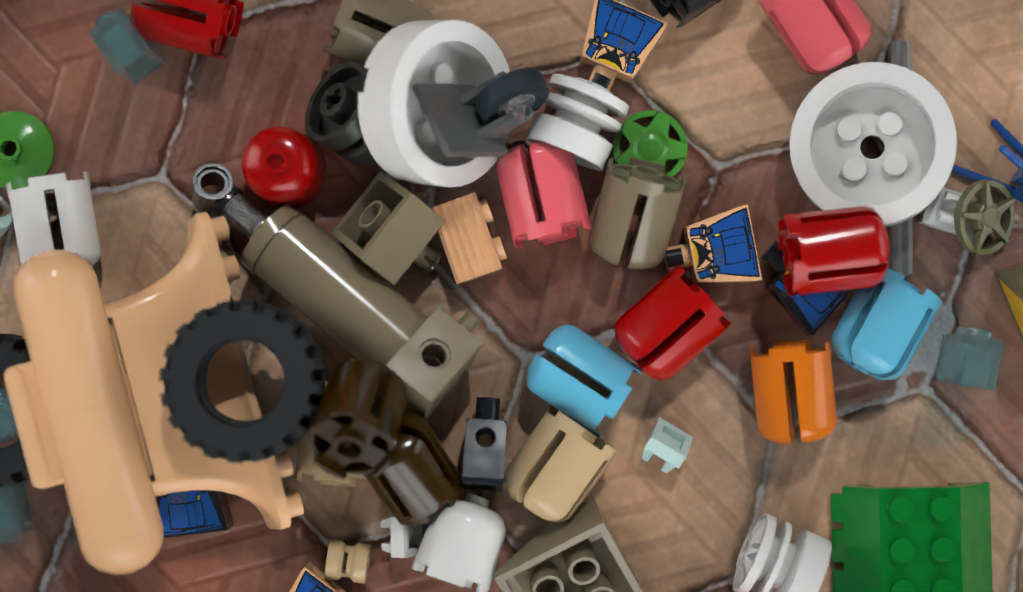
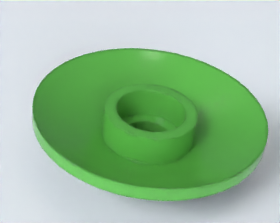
[0,111,55,190]

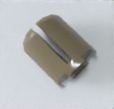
[323,0,435,66]
[589,157,687,270]

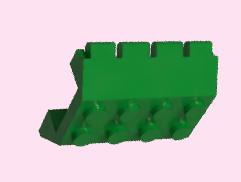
[831,482,993,592]

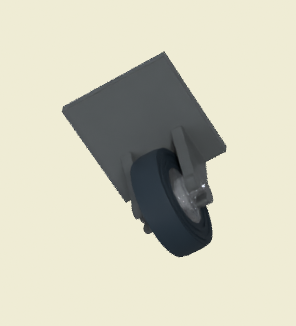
[411,68,549,157]

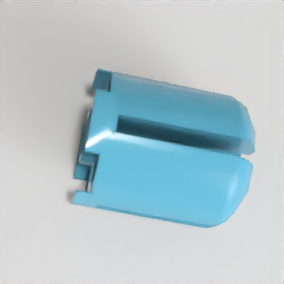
[831,268,943,381]
[526,325,642,437]

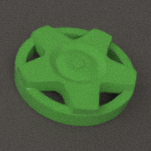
[613,110,688,177]

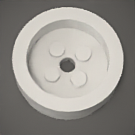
[358,20,510,187]
[790,62,957,227]

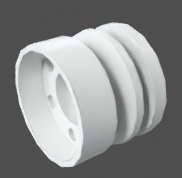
[526,74,630,171]
[733,513,832,592]

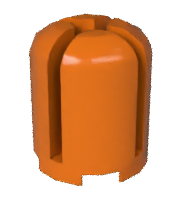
[749,340,837,444]

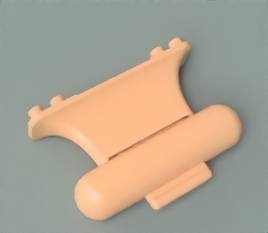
[4,212,304,575]

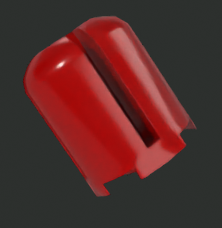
[130,0,244,60]
[778,206,890,296]
[614,265,732,381]

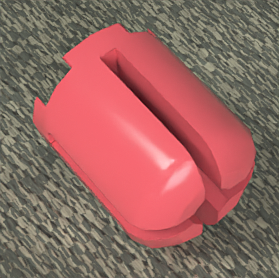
[758,0,873,75]
[496,140,592,249]

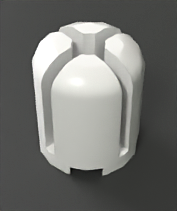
[6,171,101,266]

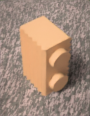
[430,192,507,285]

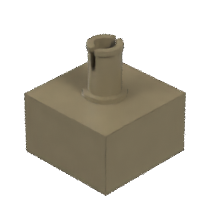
[331,171,445,285]

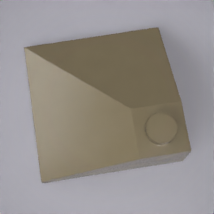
[493,498,644,592]

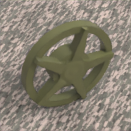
[954,180,1015,255]

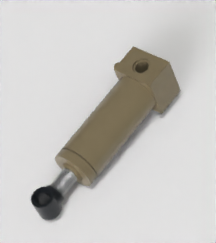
[192,163,483,419]

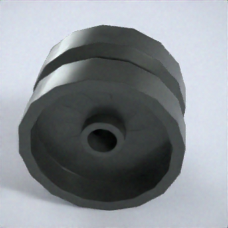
[305,61,376,167]

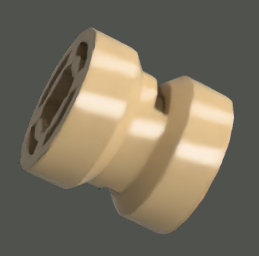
[325,539,371,584]

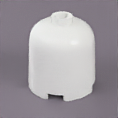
[411,493,506,592]

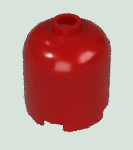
[241,126,327,208]

